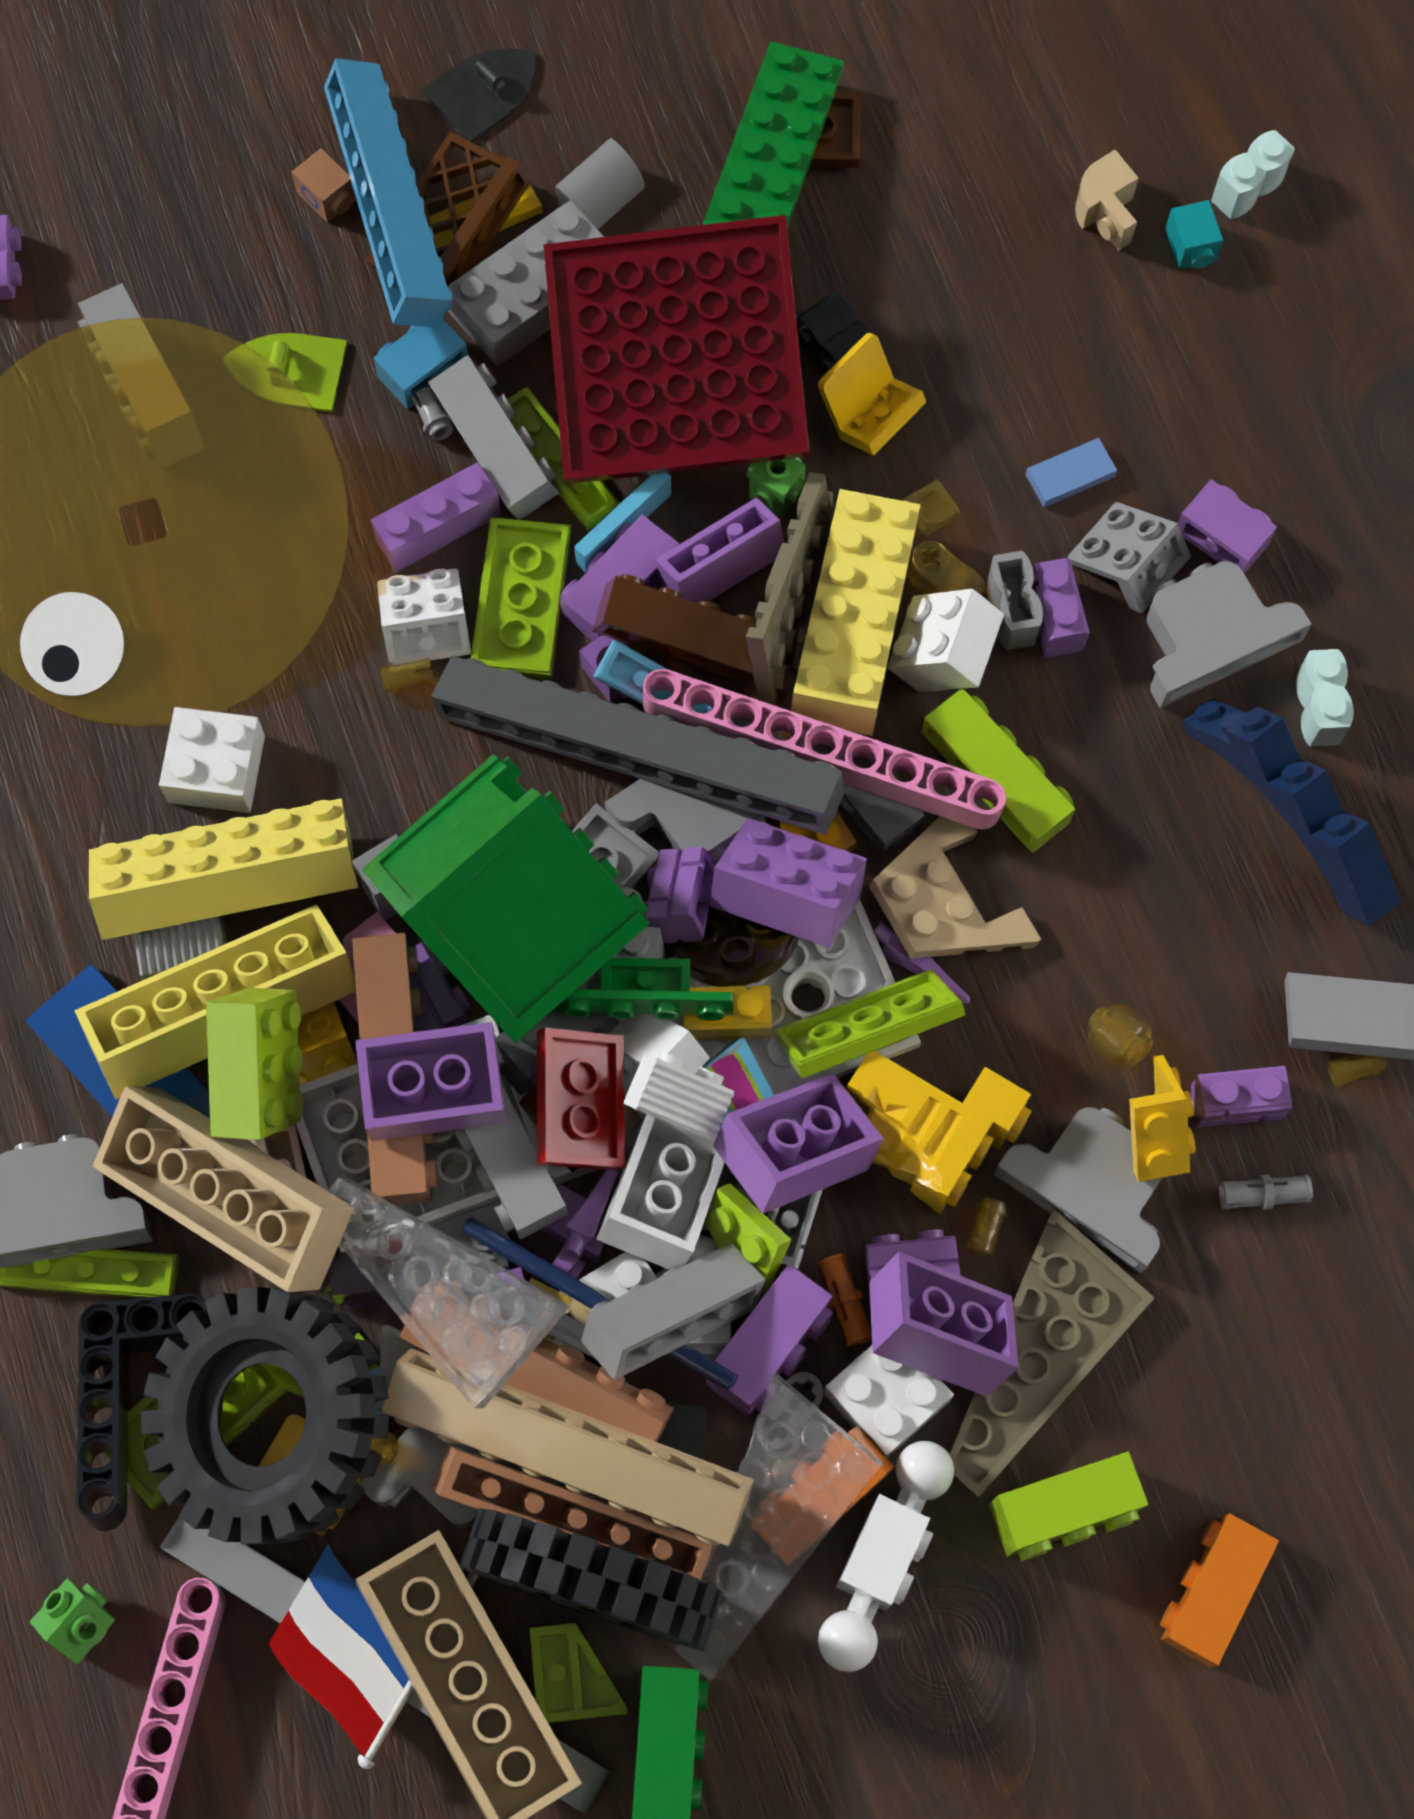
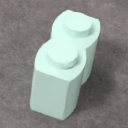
[1211,130,1295,219]
[1295,649,1354,747]

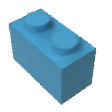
[373,318,468,410]

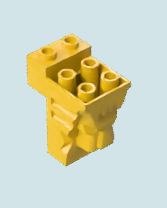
[846,1051,1032,1214]

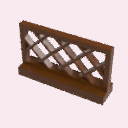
[365,132,532,286]

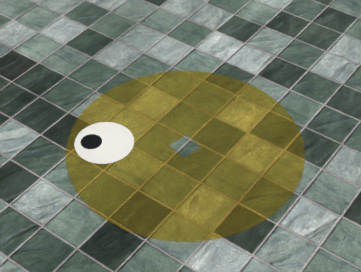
[0,318,348,727]

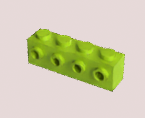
[921,688,1075,854]

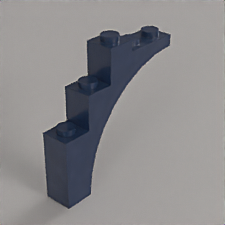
[1182,699,1401,926]

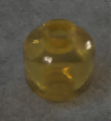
[1088,1004,1153,1067]

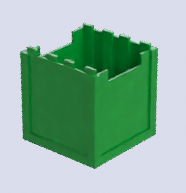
[362,754,650,1043]

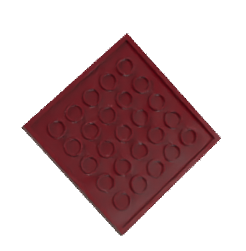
[543,215,810,485]

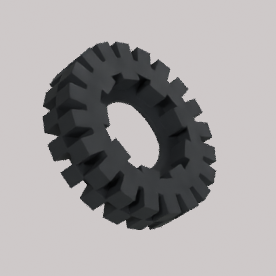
[141,1287,389,1544]
[459,1508,723,1651]

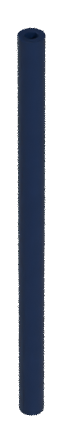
[462,1217,739,1391]

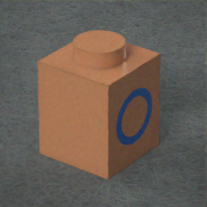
[292,148,357,223]

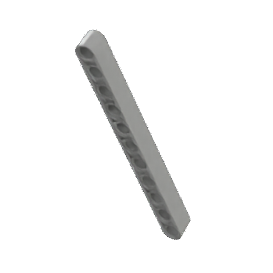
[160,1517,610,1814]

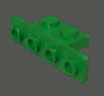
[555,958,734,1021]

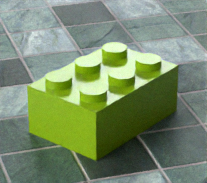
[206,988,304,1140]
[988,1451,1148,1562]

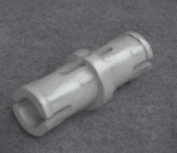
[1219,1174,1313,1210]

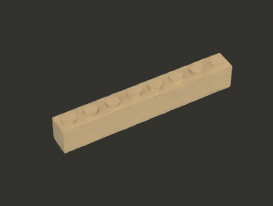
[381,1348,754,1546]

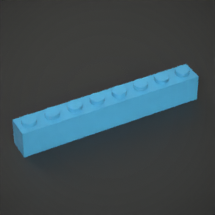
[324,58,452,328]

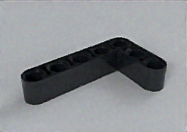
[76,1294,207,1531]

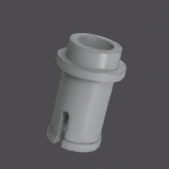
[412,387,454,441]

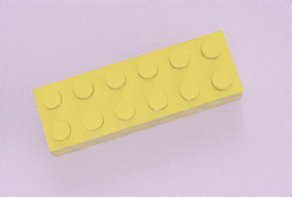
[791,489,920,736]
[89,798,358,940]
[74,904,356,1099]

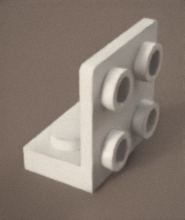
[377,569,471,667]

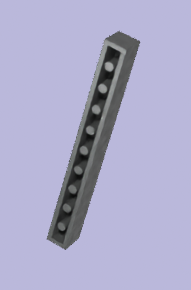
[431,656,845,835]

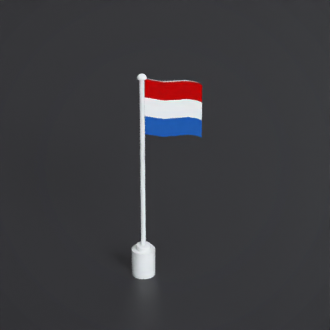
[269,1545,478,1769]

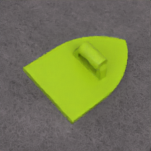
[222,333,348,413]

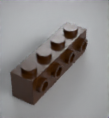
[592,574,757,684]

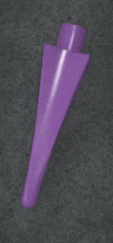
[874,922,970,1004]
[564,1145,629,1257]

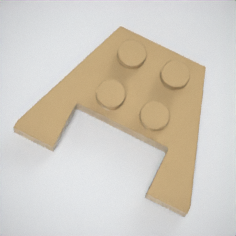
[869,817,1041,959]

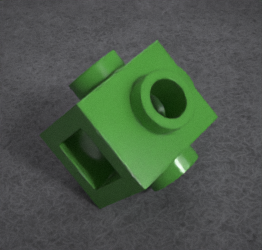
[746,458,806,517]
[30,1578,115,1665]

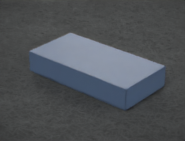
[1025,438,1117,507]

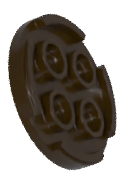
[671,906,799,987]

